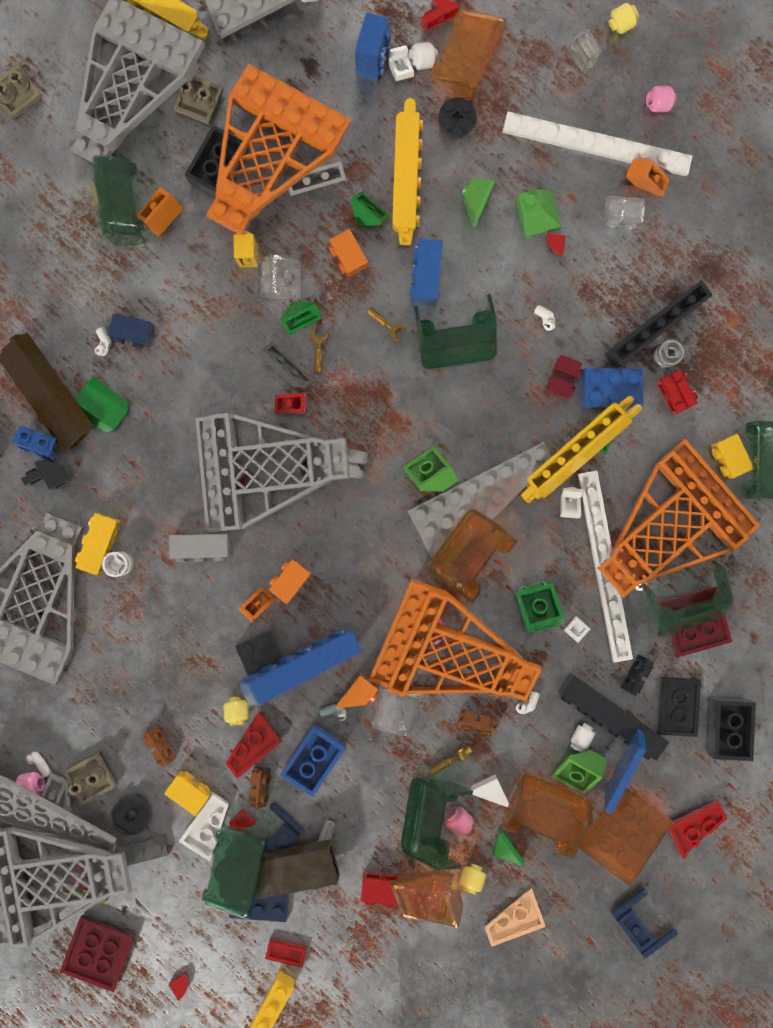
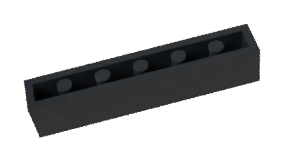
[605,280,713,369]
[558,673,669,761]

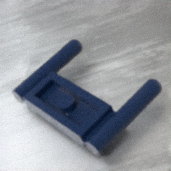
[236,803,304,855]
[611,888,678,959]

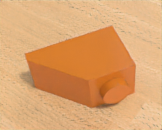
[626,159,670,197]
[336,673,379,708]

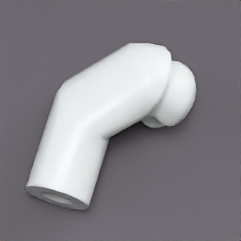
[26,752,52,777]

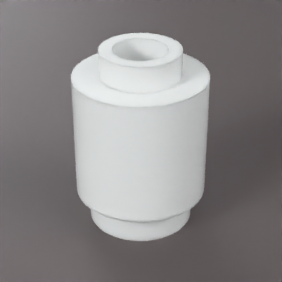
[570,723,596,752]

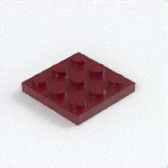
[660,586,733,658]
[60,915,136,992]

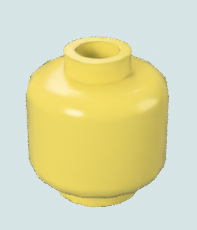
[608,3,639,34]
[223,697,249,726]
[459,864,486,895]

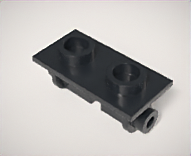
[620,655,654,696]

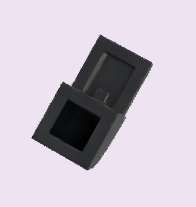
[21,460,71,490]

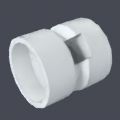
[102,551,134,577]

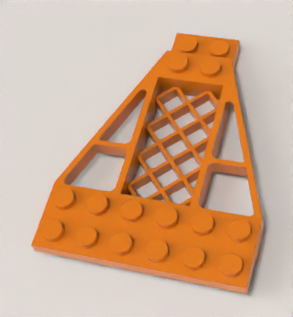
[206,63,351,236]
[597,439,760,597]
[369,579,542,701]

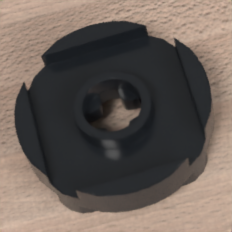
[438,97,477,138]
[111,795,151,836]

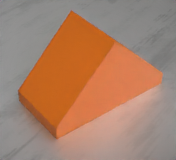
[238,586,275,622]

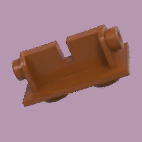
[456,710,497,737]
[142,725,176,767]
[248,767,271,810]

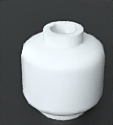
[408,42,438,70]

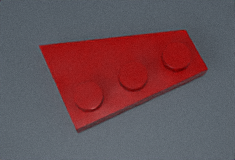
[225,711,283,779]
[666,800,727,860]

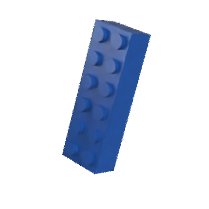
[239,629,362,706]

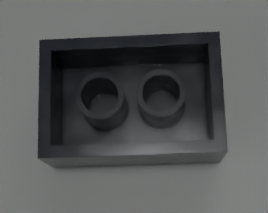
[185,125,250,197]
[235,629,285,676]
[707,697,756,761]

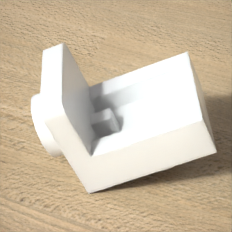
[388,46,414,81]
[560,487,583,518]

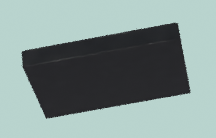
[658,676,701,737]

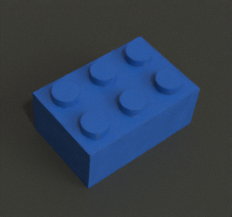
[355,12,392,82]
[410,238,443,307]
[581,368,643,410]
[280,723,346,797]

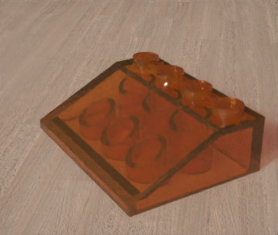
[578,787,674,887]
[390,869,463,928]

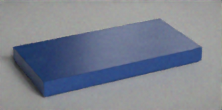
[605,729,646,814]

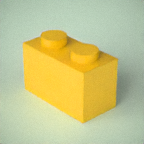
[234,231,259,267]
[711,434,754,479]
[164,771,212,816]

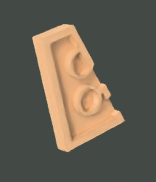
[484,888,546,947]

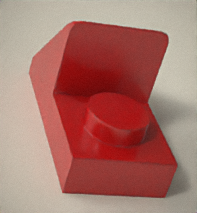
[421,0,459,32]
[275,393,306,415]

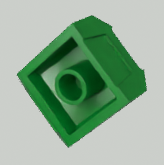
[75,377,129,433]
[515,581,565,633]

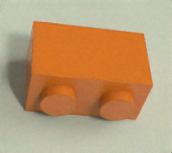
[135,187,184,237]
[328,229,368,278]
[269,559,311,604]

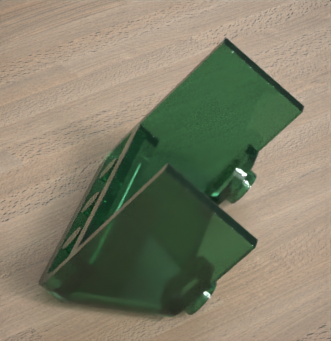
[93,155,146,248]
[414,294,497,369]
[641,560,734,637]
[401,777,473,871]

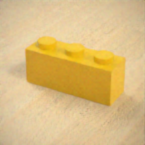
[75,513,121,575]
[249,970,295,1028]

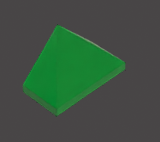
[351,191,390,227]
[280,301,322,335]
[493,827,525,866]

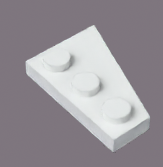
[179,792,229,862]

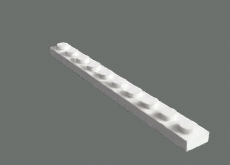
[502,111,692,176]
[577,471,633,663]

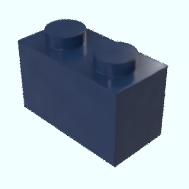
[108,313,155,349]

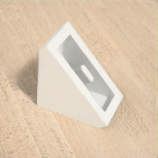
[470,775,509,807]

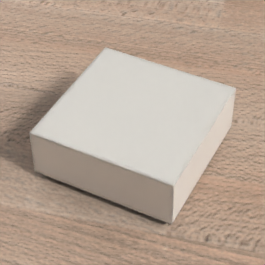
[563,616,590,643]

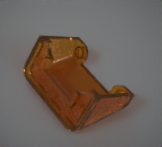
[430,9,507,102]
[428,509,518,603]
[501,774,593,859]

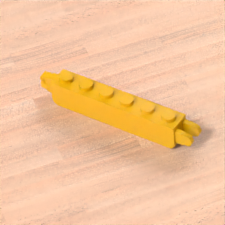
[123,0,210,42]
[392,97,423,246]
[521,396,642,503]

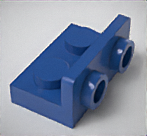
[12,426,57,462]

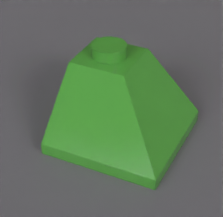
[462,178,495,228]
[515,189,562,238]
[402,446,459,491]
[551,750,607,795]

